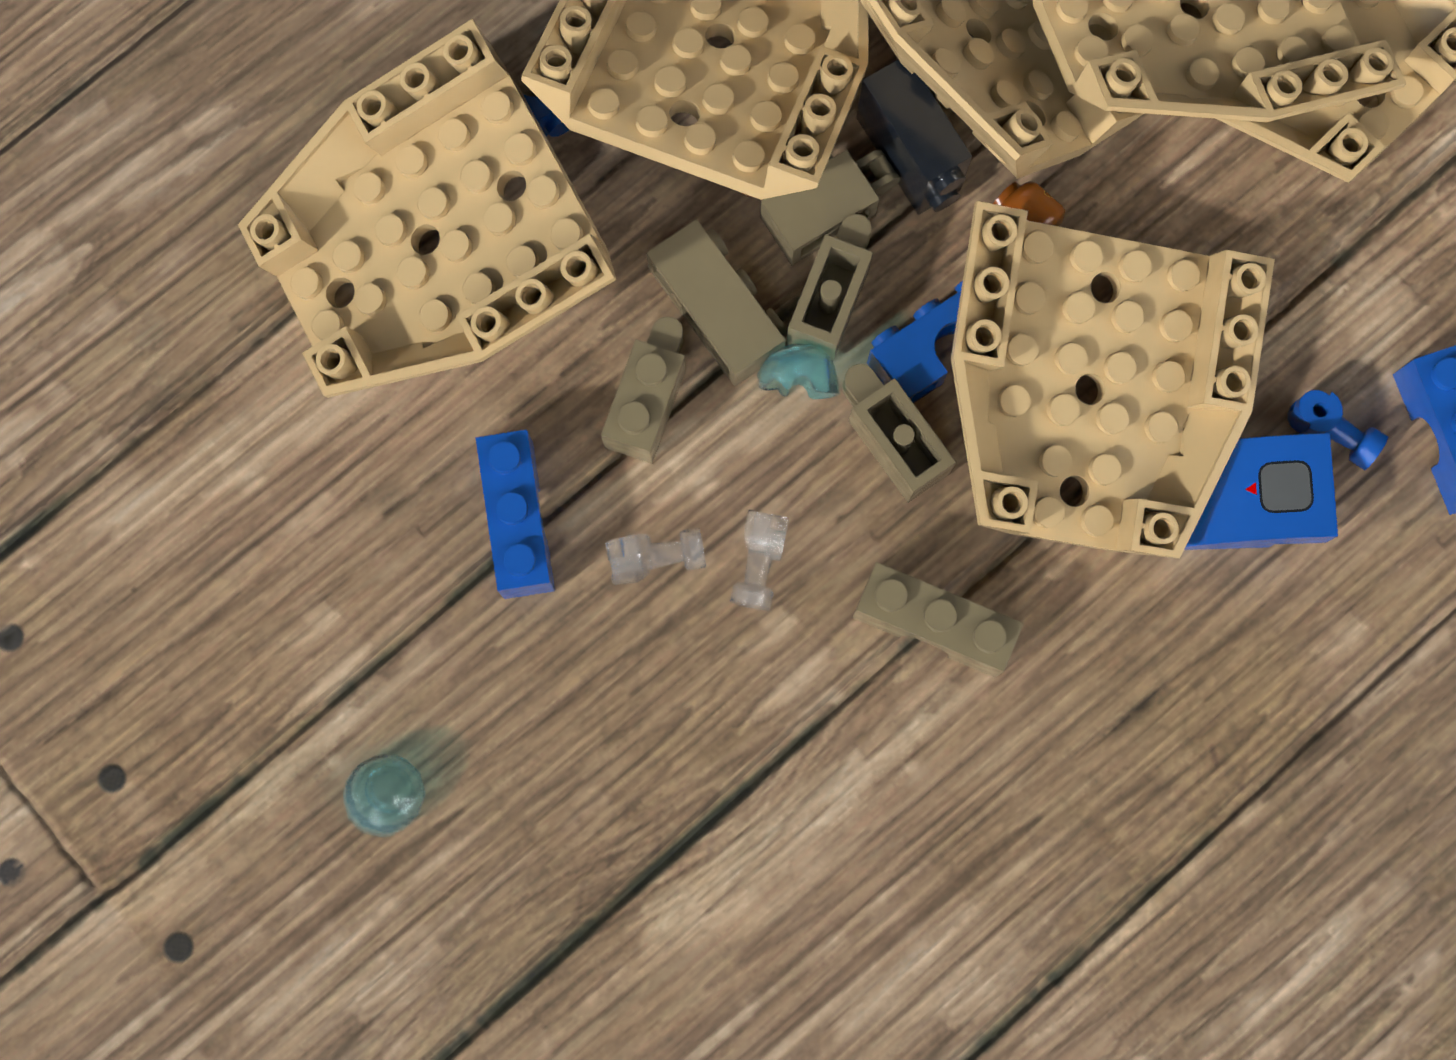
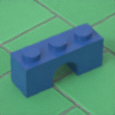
[867,280,963,404]
[1393,345,1456,515]
[475,429,555,599]

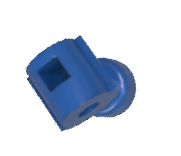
[1287,390,1389,471]

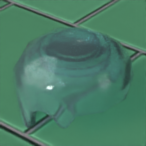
[757,343,840,399]
[342,753,426,838]

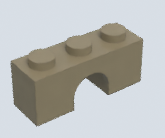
[852,562,1024,678]

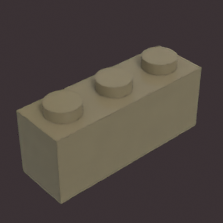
[646,219,787,387]

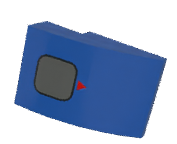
[1184,433,1338,550]

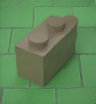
[760,149,901,266]
[786,214,874,361]
[601,317,686,464]
[843,364,956,503]

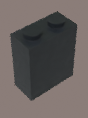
[856,60,972,215]

